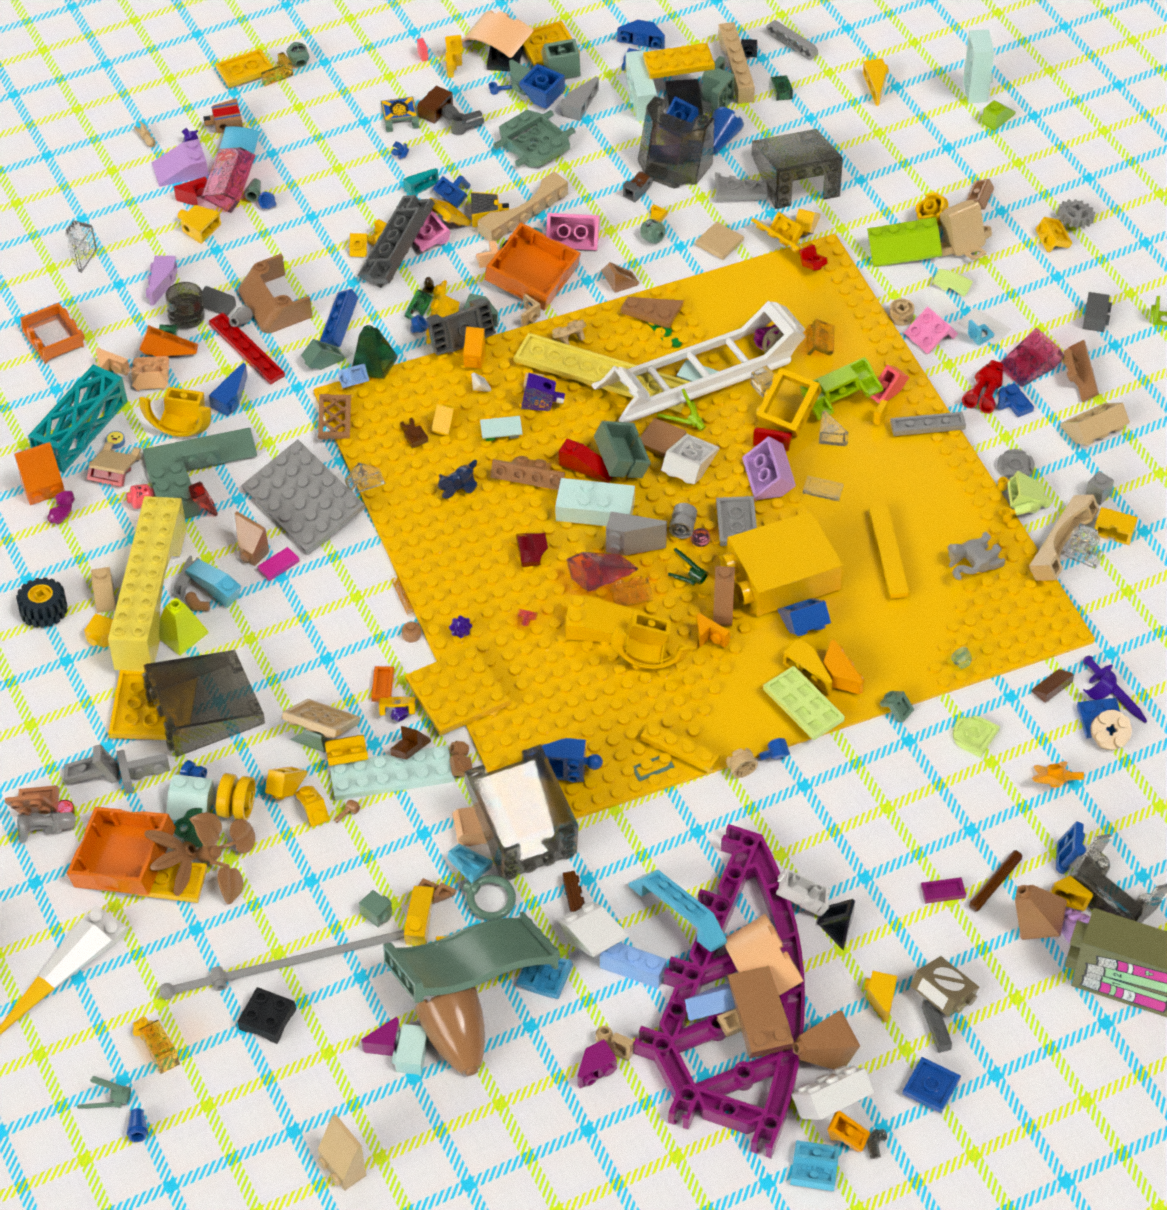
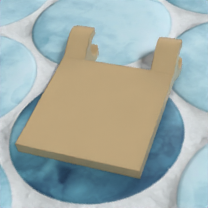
[89,442,141,474]

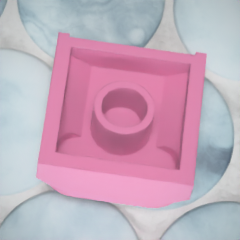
[413,209,451,252]

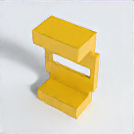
[379,696,416,716]

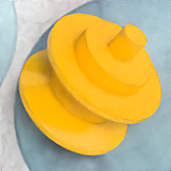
[133,1016,155,1041]

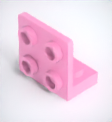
[904,306,958,354]

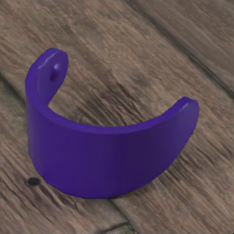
[1083,666,1117,700]

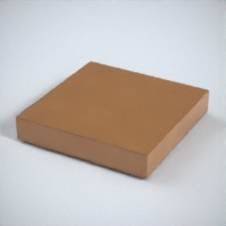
[640,418,687,458]

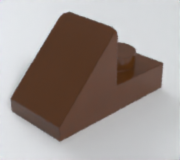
[390,726,431,760]

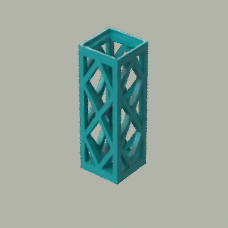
[28,364,128,473]

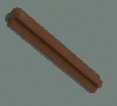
[969,850,1023,911]

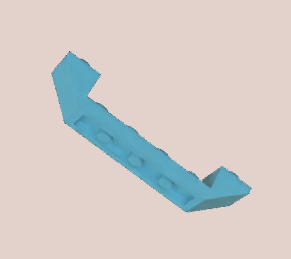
[628,870,727,952]

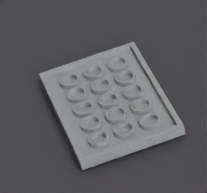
[241,439,366,555]

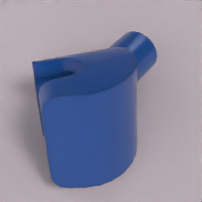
[759,738,790,760]

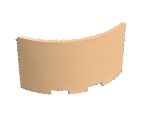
[462,10,534,58]
[725,913,803,995]

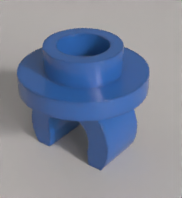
[391,141,409,160]

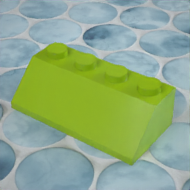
[867,217,942,267]

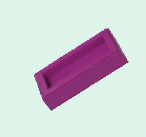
[921,877,966,904]

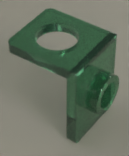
[404,289,433,320]

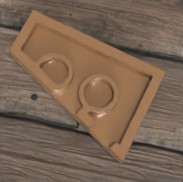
[621,297,683,329]

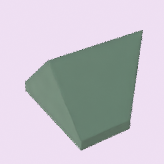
[289,728,332,753]

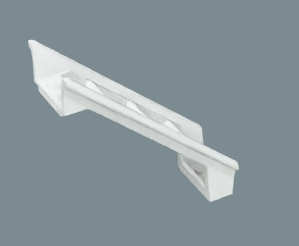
[592,301,806,423]

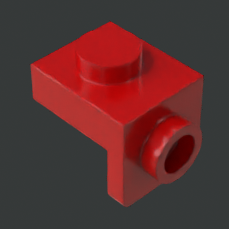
[799,244,828,271]

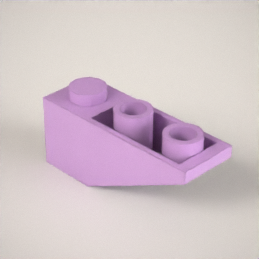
[146,256,177,305]

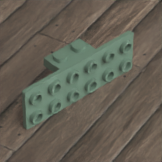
[143,428,257,471]

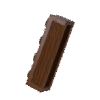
[562,871,585,912]

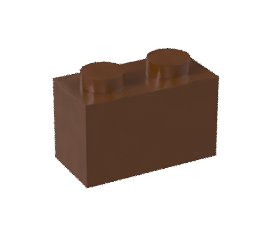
[417,85,453,124]

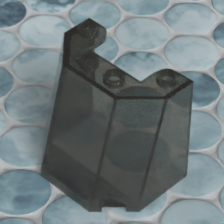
[638,96,714,189]

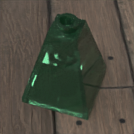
[352,325,398,379]

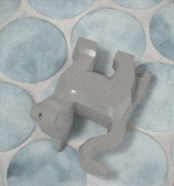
[947,532,1005,580]

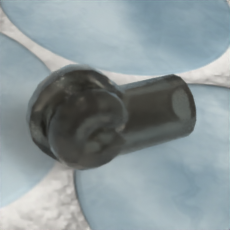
[867,1129,887,1159]

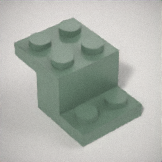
[701,56,735,117]

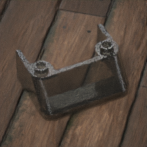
[1069,834,1167,923]

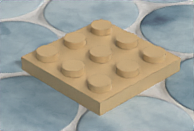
[281,699,361,738]

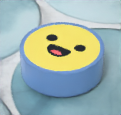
[106,431,125,449]

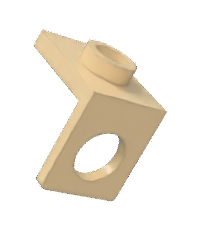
[521,294,541,327]

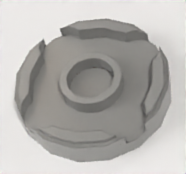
[997,449,1035,479]

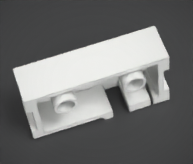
[776,868,830,916]

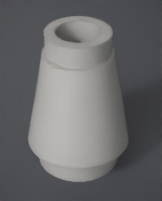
[229,306,253,327]

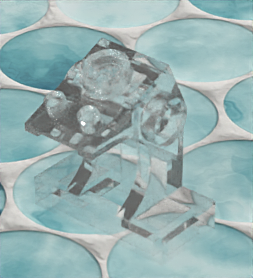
[1061,523,1104,569]

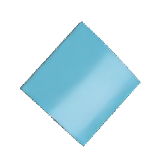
[219,127,260,159]
[790,1140,840,1191]

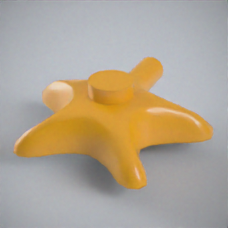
[1032,761,1084,787]

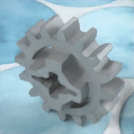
[1057,199,1095,229]

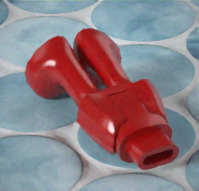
[962,360,1003,414]

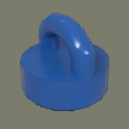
[258,192,277,209]
[410,315,428,333]

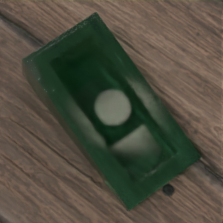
[771,75,793,101]

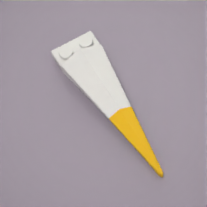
[0,905,128,1035]

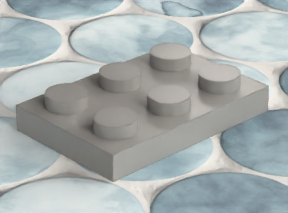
[716,496,757,546]

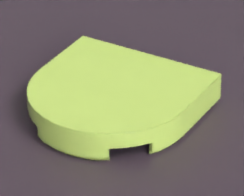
[953,716,1000,758]

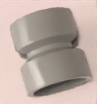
[669,503,697,539]

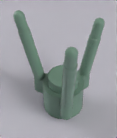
[77,1076,131,1109]

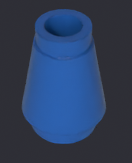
[126,1108,148,1142]

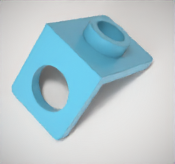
[968,320,994,346]

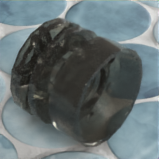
[165,282,205,329]

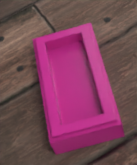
[257,547,300,581]

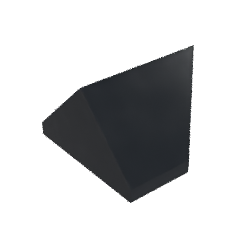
[817,899,855,951]

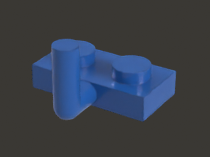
[432,175,471,208]
[997,383,1034,418]

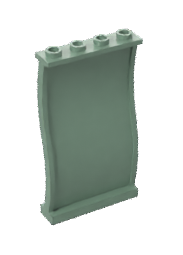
[383,912,560,1003]

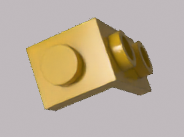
[295,786,330,827]

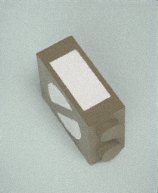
[910,956,979,1017]

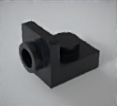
[741,39,757,58]

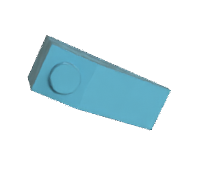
[185,559,241,608]

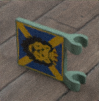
[381,96,420,132]

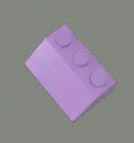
[742,436,796,500]

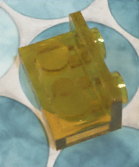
[805,319,835,356]
[609,576,653,606]

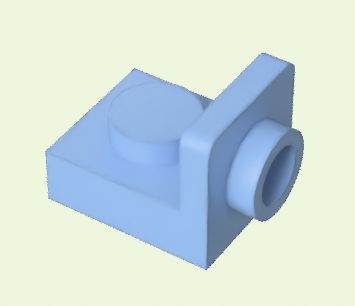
[338,363,369,388]

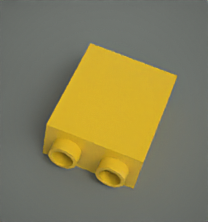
[720,511,843,617]

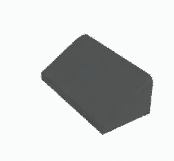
[197,286,236,316]

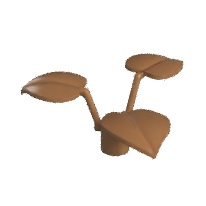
[190,812,255,905]

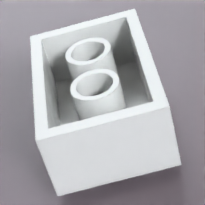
[791,1065,874,1120]

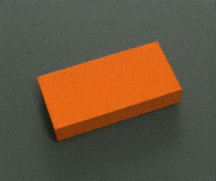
[371,666,395,702]

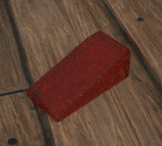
[188,481,218,516]

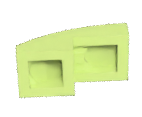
[932,269,973,297]

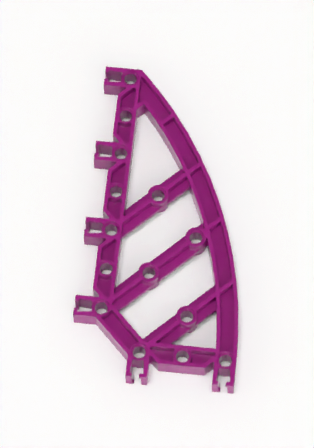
[633,824,805,1158]

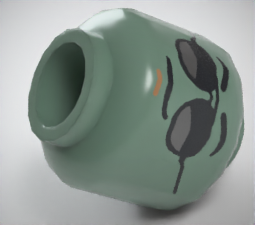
[286,42,310,67]
[640,219,666,244]

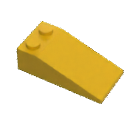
[565,595,646,644]

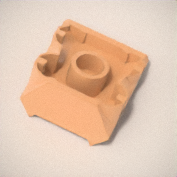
[131,356,169,392]
[452,805,498,846]

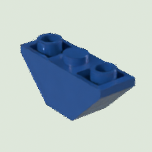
[617,20,665,49]

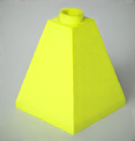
[159,598,209,656]

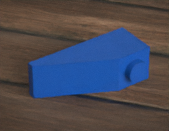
[209,362,248,417]

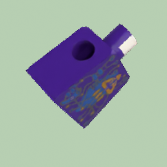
[521,373,565,411]

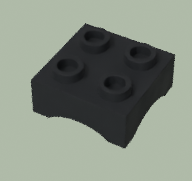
[237,987,296,1044]

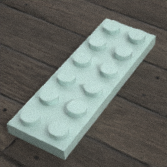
[330,745,454,801]

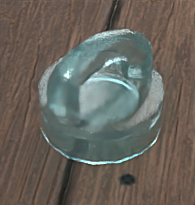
[951,647,972,669]

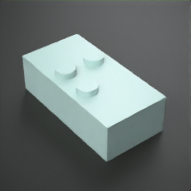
[963,29,994,103]
[626,50,657,121]
[555,478,635,526]

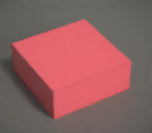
[417,38,428,62]

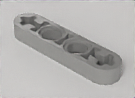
[766,20,818,60]

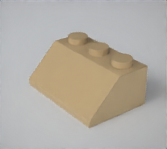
[1060,402,1130,446]

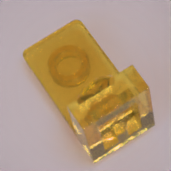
[261,52,293,86]

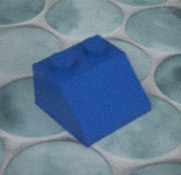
[519,64,565,109]
[778,598,831,636]

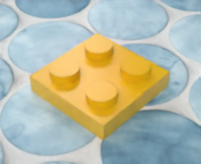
[429,197,472,226]

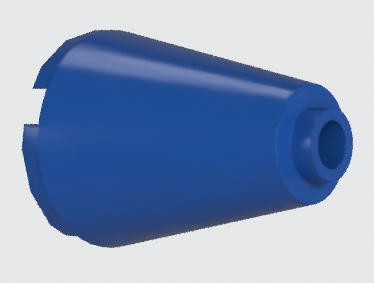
[703,107,744,154]

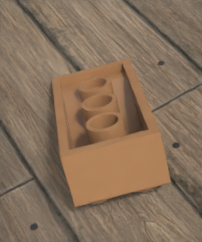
[727,966,794,1058]

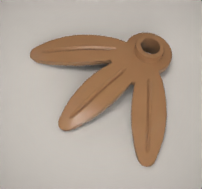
[144,830,197,896]

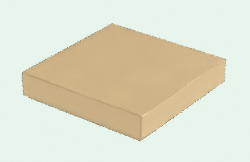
[696,221,744,260]

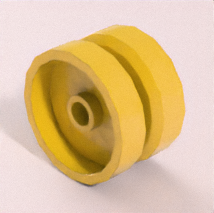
[216,773,256,821]

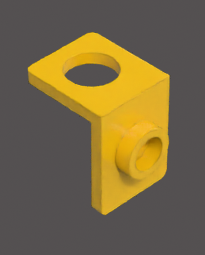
[349,233,369,257]

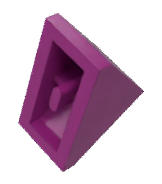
[361,1016,400,1056]

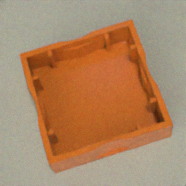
[484,222,581,311]
[66,807,176,896]

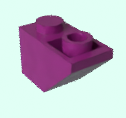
[577,1039,617,1089]

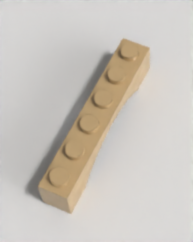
[718,22,755,104]
[478,171,568,241]
[1029,494,1099,581]

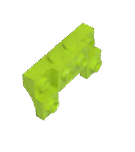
[800,357,883,420]

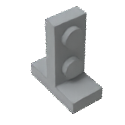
[64,744,119,785]
[116,749,170,794]

